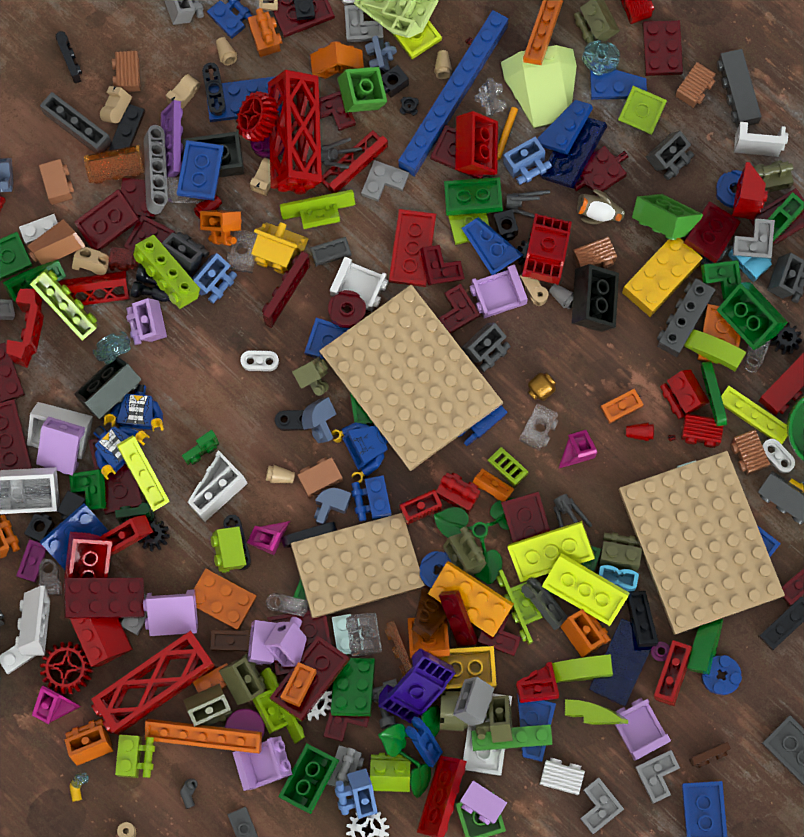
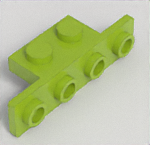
[279,190,355,229]
[496,569,543,645]
[252,667,305,744]

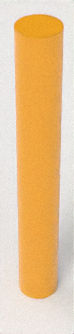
[498,107,518,160]

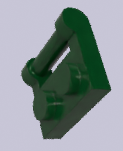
[115,503,155,525]

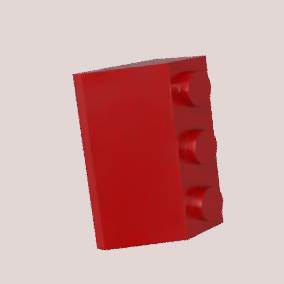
[455,111,498,175]
[732,162,768,220]
[63,532,112,589]
[70,618,133,667]

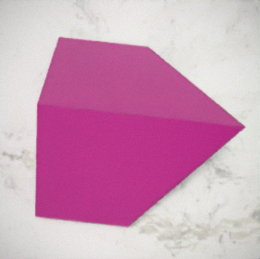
[558,430,597,469]
[247,521,290,555]
[32,686,81,724]

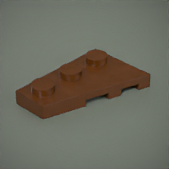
[412,584,447,641]

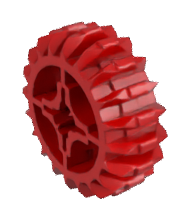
[236,91,279,142]
[40,641,94,695]

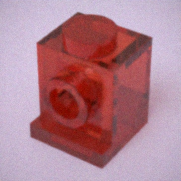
[108,247,138,271]

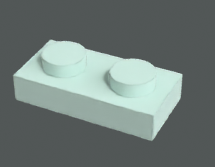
[332,614,357,655]

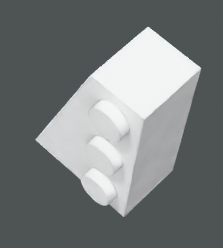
[188,450,248,522]

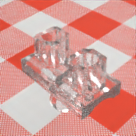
[474,78,506,116]

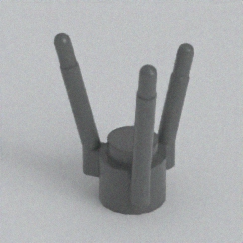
[321,137,363,169]
[506,190,550,218]
[553,494,592,528]

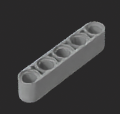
[143,125,168,214]

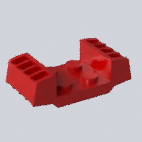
[522,213,572,285]
[6,289,44,368]

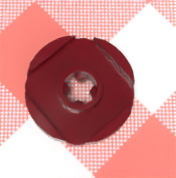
[328,290,366,328]

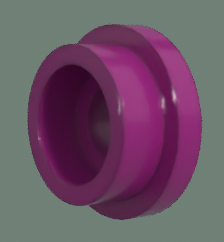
[651,642,670,662]

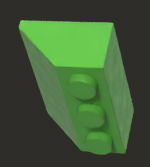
[632,194,703,240]

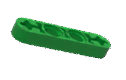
[701,361,727,427]

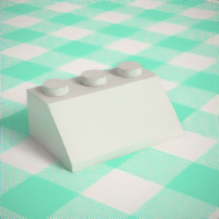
[27,402,93,459]
[16,586,50,656]

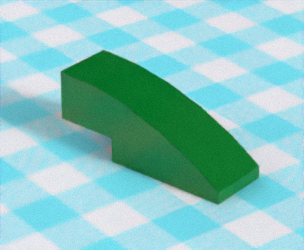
[767,192,804,242]
[3,260,66,302]
[687,618,723,675]

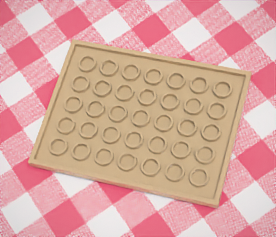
[319,285,503,471]
[618,451,785,635]

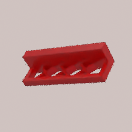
[321,130,388,193]
[58,271,130,305]

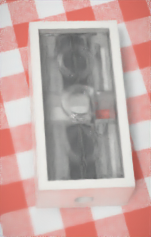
[0,467,60,514]

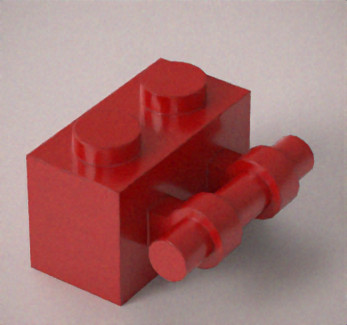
[660,369,709,420]
[436,472,481,514]

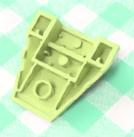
[354,0,439,38]
[501,45,577,128]

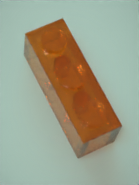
[84,145,144,184]

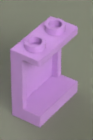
[469,265,528,318]
[36,417,85,475]
[143,589,198,636]
[614,698,671,761]
[232,736,292,791]

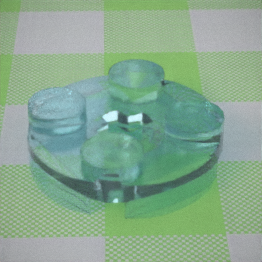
[582,40,620,76]
[93,332,131,364]

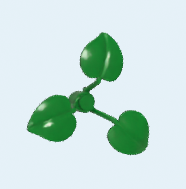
[434,498,514,585]
[378,705,440,798]

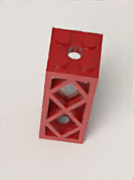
[268,70,322,195]
[91,630,216,735]

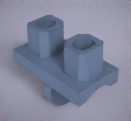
[365,35,397,73]

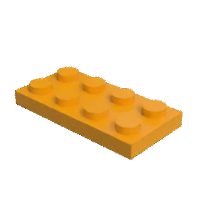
[428,561,514,637]

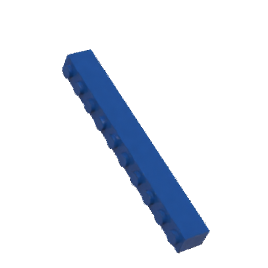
[398,10,509,177]

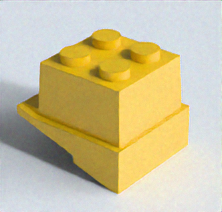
[251,222,309,275]

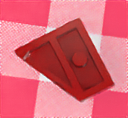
[516,662,559,703]

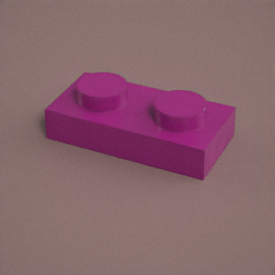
[16,540,47,583]

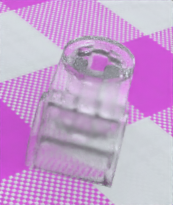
[744,340,770,373]
[39,559,61,596]

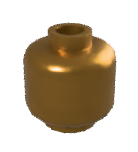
[528,372,557,401]

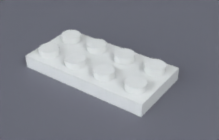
[463,693,512,776]

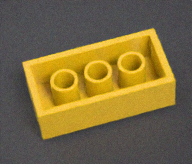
[622,238,703,317]
[437,646,497,691]

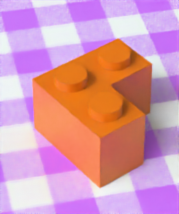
[310,41,364,79]

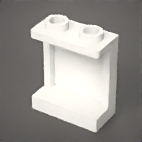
[734,122,788,157]
[330,257,389,312]

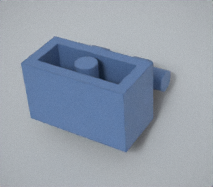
[503,136,552,185]
[192,253,237,304]
[335,769,378,819]

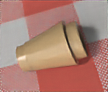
[216,37,237,66]
[434,50,452,79]
[266,464,295,483]

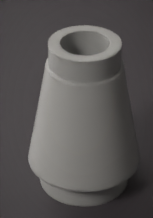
[549,284,574,309]

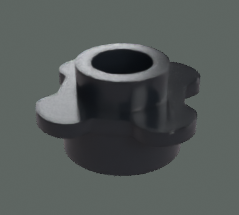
[400,97,419,116]

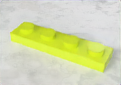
[721,386,788,445]
[116,435,170,512]

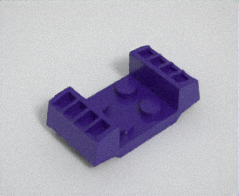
[378,648,456,724]

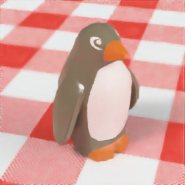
[577,189,625,224]

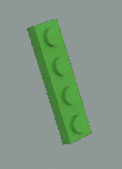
[471,724,553,751]

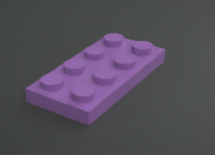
[161,100,183,184]

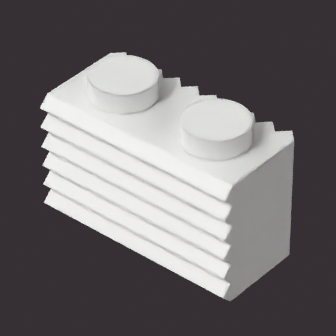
[539,758,585,795]

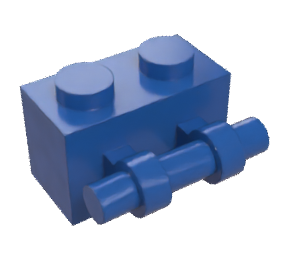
[351,475,392,521]

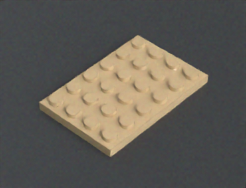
[291,513,425,619]

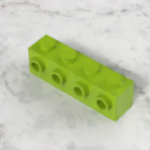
[133,235,200,309]
[30,269,98,341]

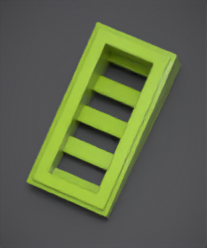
[487,447,529,488]

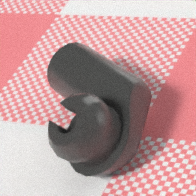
[180,779,198,809]

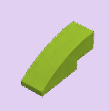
[684,329,746,372]
[552,654,613,683]
[565,699,628,725]

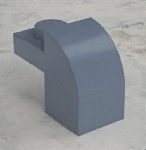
[0,158,13,192]
[302,397,336,443]
[314,488,352,525]

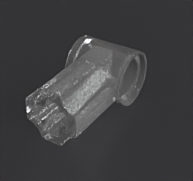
[266,593,308,617]

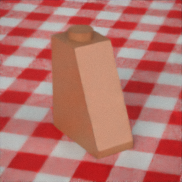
[27,220,85,265]

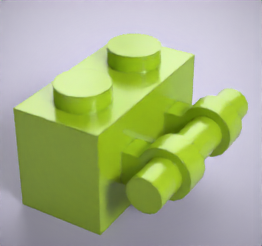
[211,527,246,573]
[115,735,155,778]
[370,753,411,792]

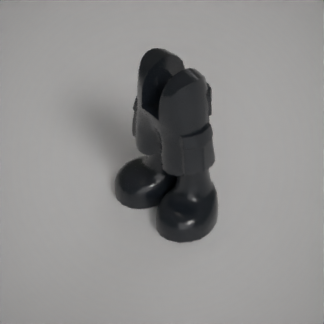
[131,264,171,302]

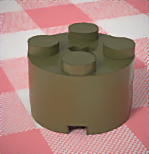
[440,690,468,731]

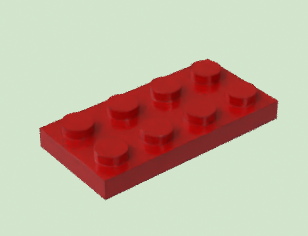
[389,209,436,287]
[417,756,467,837]

